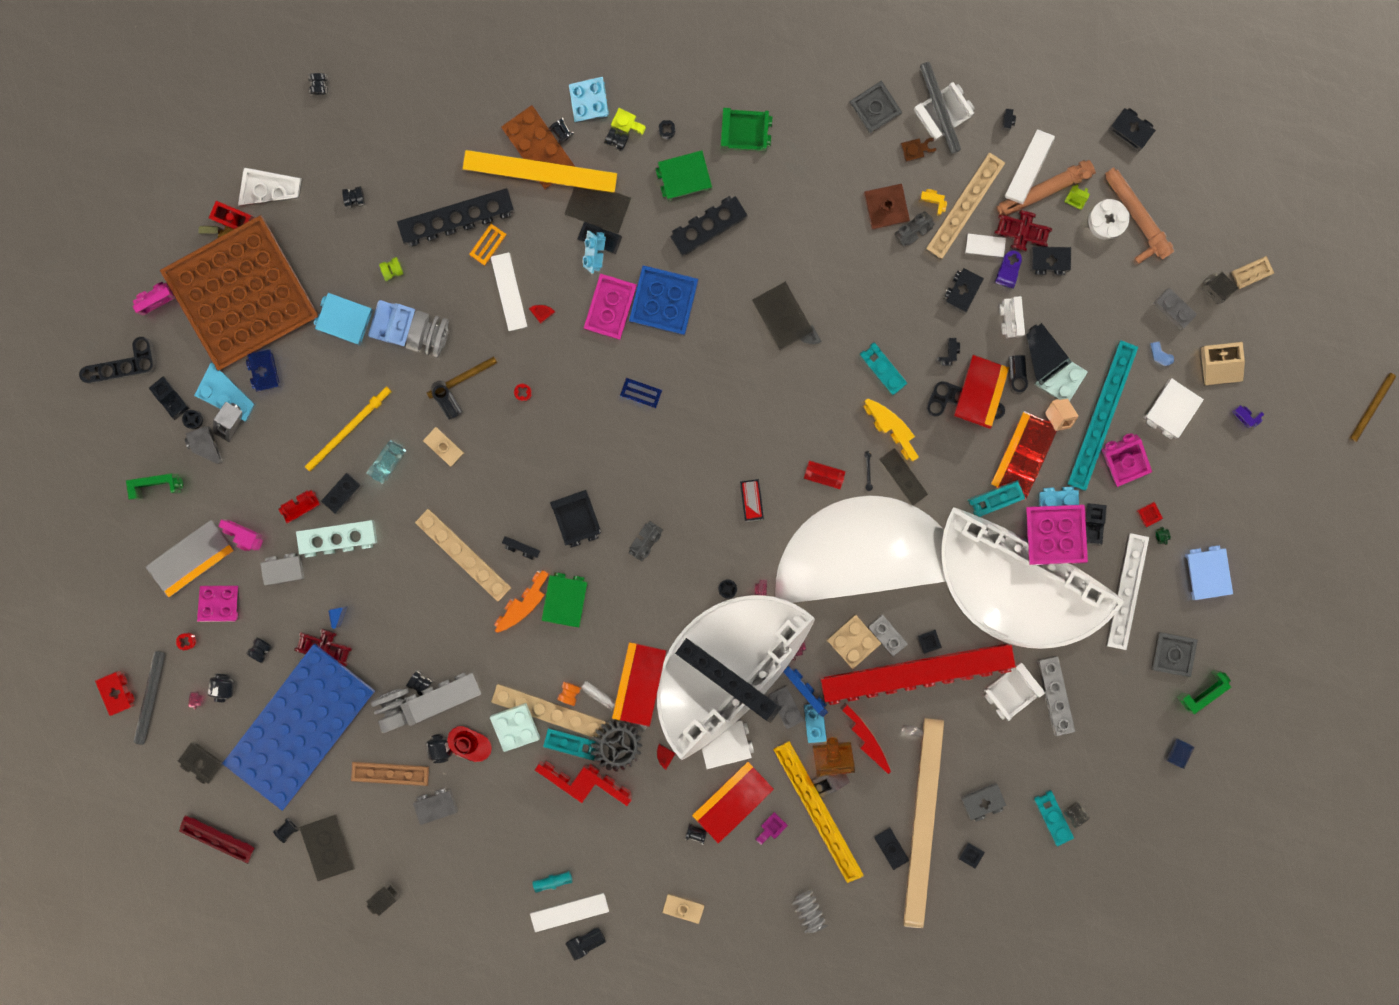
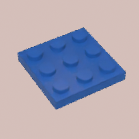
[629,265,699,335]

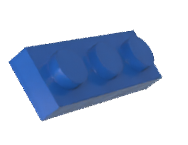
[783,666,828,717]

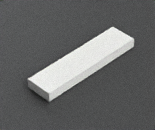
[1005,129,1055,205]
[491,252,528,332]
[530,893,609,932]

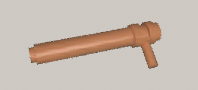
[996,160,1096,216]
[1105,168,1174,264]

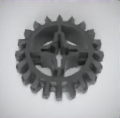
[590,719,642,772]

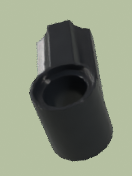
[1008,355,1028,394]
[431,381,462,420]
[565,927,606,961]

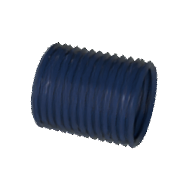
[1166,738,1195,769]

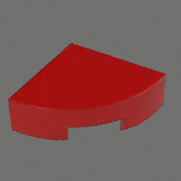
[529,305,555,324]
[657,743,676,770]

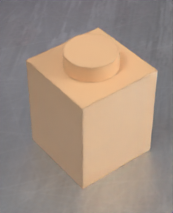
[1045,398,1079,431]

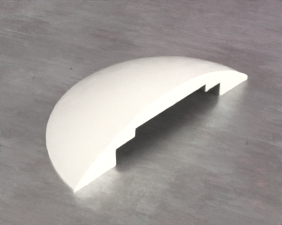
[775,496,946,603]
[942,507,1124,649]
[657,595,815,760]

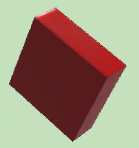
[1137,502,1163,528]

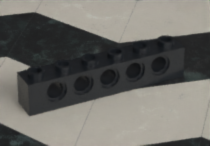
[397,188,515,247]
[675,638,782,723]

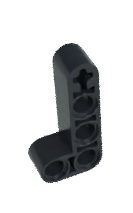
[79,337,156,384]
[926,381,1005,420]

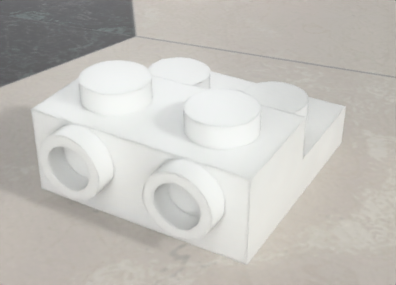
[999,296,1025,339]

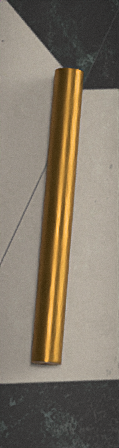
[426,356,497,399]
[1350,373,1397,442]

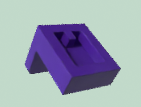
[1232,405,1264,428]

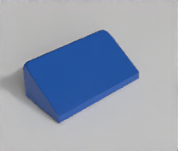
[328,606,348,629]

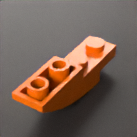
[494,570,549,633]

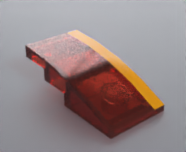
[991,411,1057,499]

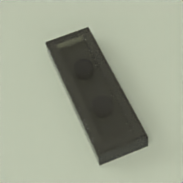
[879,448,928,506]

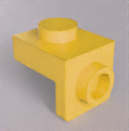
[919,189,947,216]

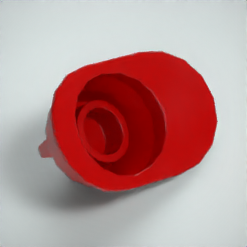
[447,726,492,762]

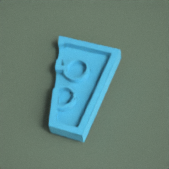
[194,362,255,422]

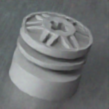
[406,310,449,358]
[371,688,410,733]

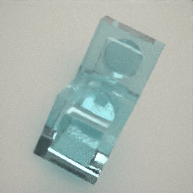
[366,440,406,484]

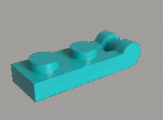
[859,342,908,396]
[968,480,1025,517]
[543,728,597,761]
[1034,790,1074,847]

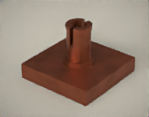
[864,183,910,230]

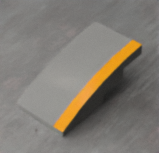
[146,520,234,598]

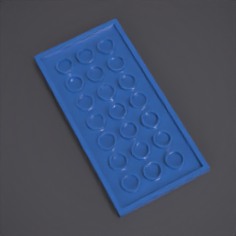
[222,644,375,811]

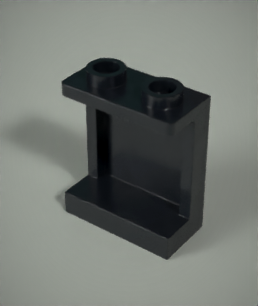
[550,490,602,548]

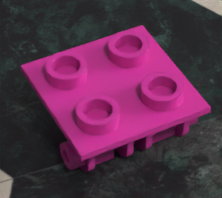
[197,586,238,622]

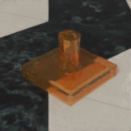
[813,737,855,776]

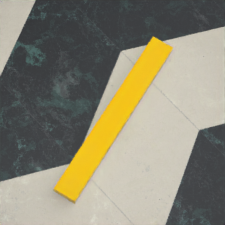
[463,150,618,193]
[773,741,864,883]

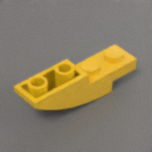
[863,399,919,462]

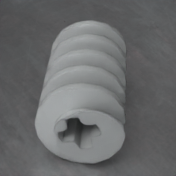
[792,890,828,933]

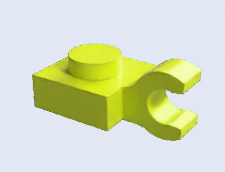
[611,108,646,135]

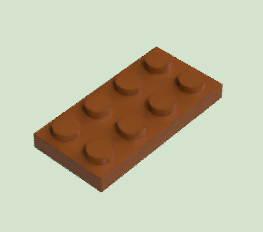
[501,105,575,190]

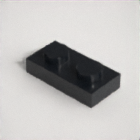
[502,536,541,560]

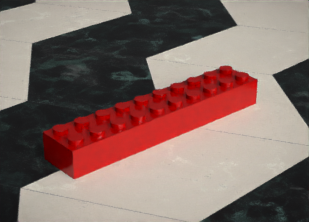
[820,643,1016,705]

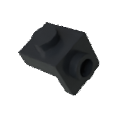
[936,338,960,366]

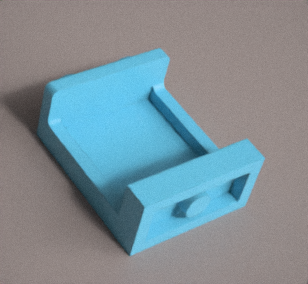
[314,293,373,345]

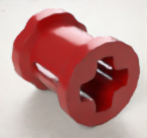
[514,383,532,401]
[176,633,196,651]

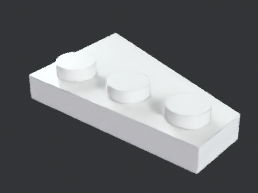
[238,168,302,206]

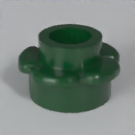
[1155,526,1171,545]

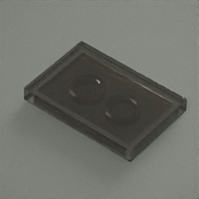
[564,187,632,234]
[752,281,813,350]
[299,814,355,881]

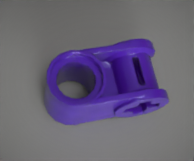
[995,250,1022,289]

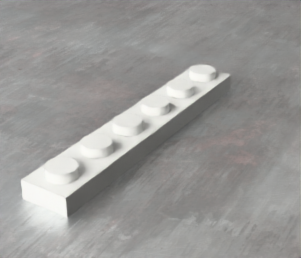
[1107,533,1149,650]

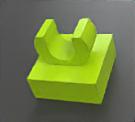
[1064,184,1090,210]

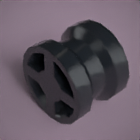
[182,410,204,429]

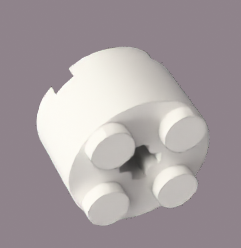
[1088,199,1129,240]

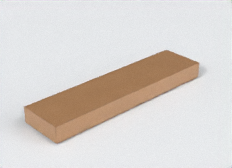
[351,762,429,786]

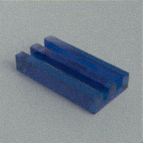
[620,378,662,408]

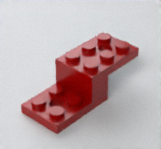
[535,761,632,806]

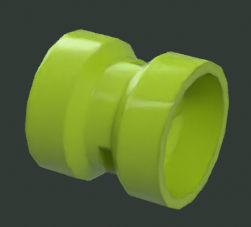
[379,257,404,281]

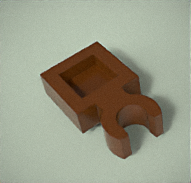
[901,138,937,162]

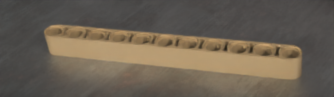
[903,718,944,928]

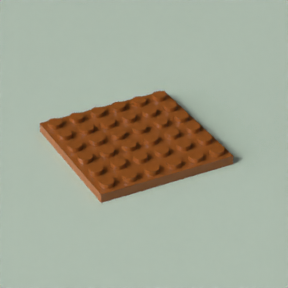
[160,215,318,371]

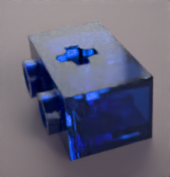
[246,349,281,393]

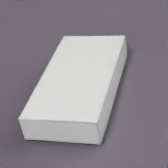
[965,234,1006,258]

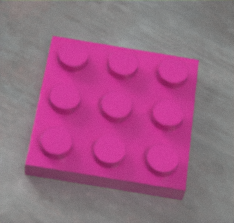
[1026,505,1088,565]

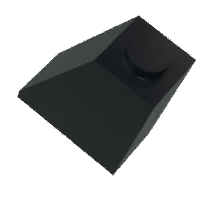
[1026,323,1072,385]

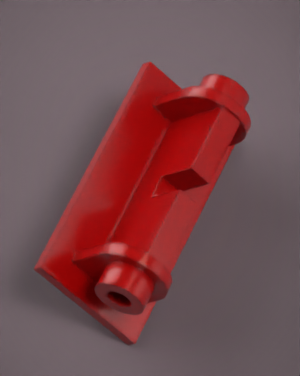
[804,460,846,489]
[278,489,320,523]

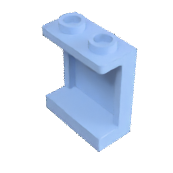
[368,300,415,346]
[1185,545,1233,600]

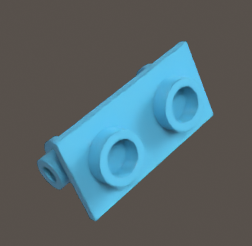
[583,231,606,273]
[804,704,827,743]

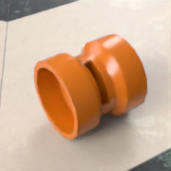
[557,682,581,706]

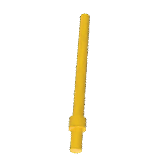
[305,386,392,472]

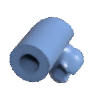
[1150,341,1174,366]

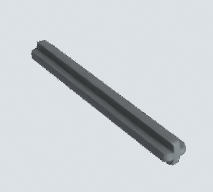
[920,62,961,153]
[134,651,165,745]

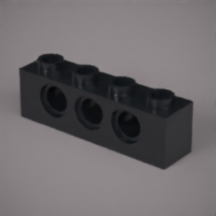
[670,196,748,257]

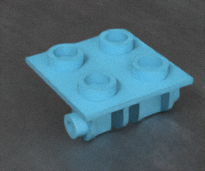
[569,77,609,122]

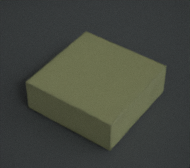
[199,226,221,235]

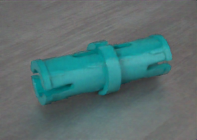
[532,871,573,893]

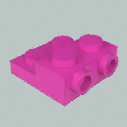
[132,282,175,316]
[1101,433,1152,487]
[218,519,263,551]

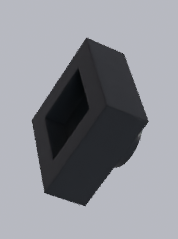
[1002,109,1016,131]
[917,629,942,654]
[958,842,985,869]

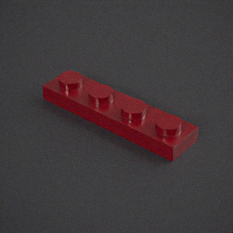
[179,815,255,864]

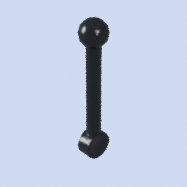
[864,451,873,491]

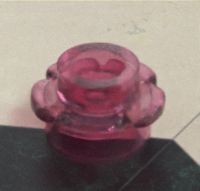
[188,691,202,710]

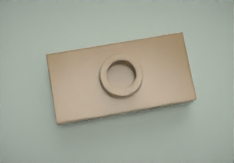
[1231,256,1274,289]
[423,427,464,467]
[662,894,705,924]

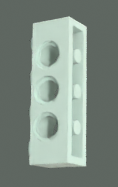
[296,520,377,557]

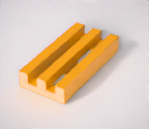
[469,224,507,266]

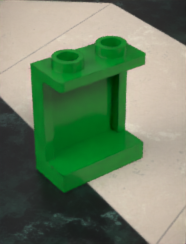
[721,108,773,151]
[655,150,712,201]
[126,473,183,500]
[541,572,588,628]
[1177,670,1232,714]

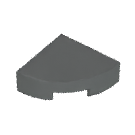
[795,325,822,344]

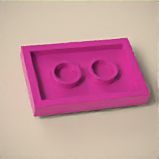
[583,273,637,340]

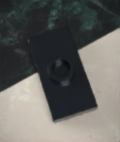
[873,827,910,870]

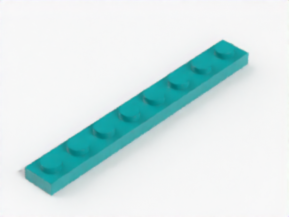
[1067,340,1138,491]

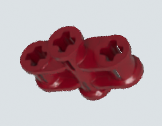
[994,210,1052,252]
[294,628,353,667]

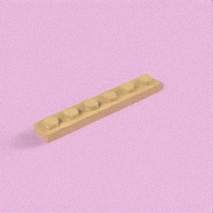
[926,152,1005,260]
[415,509,511,602]
[491,684,606,737]

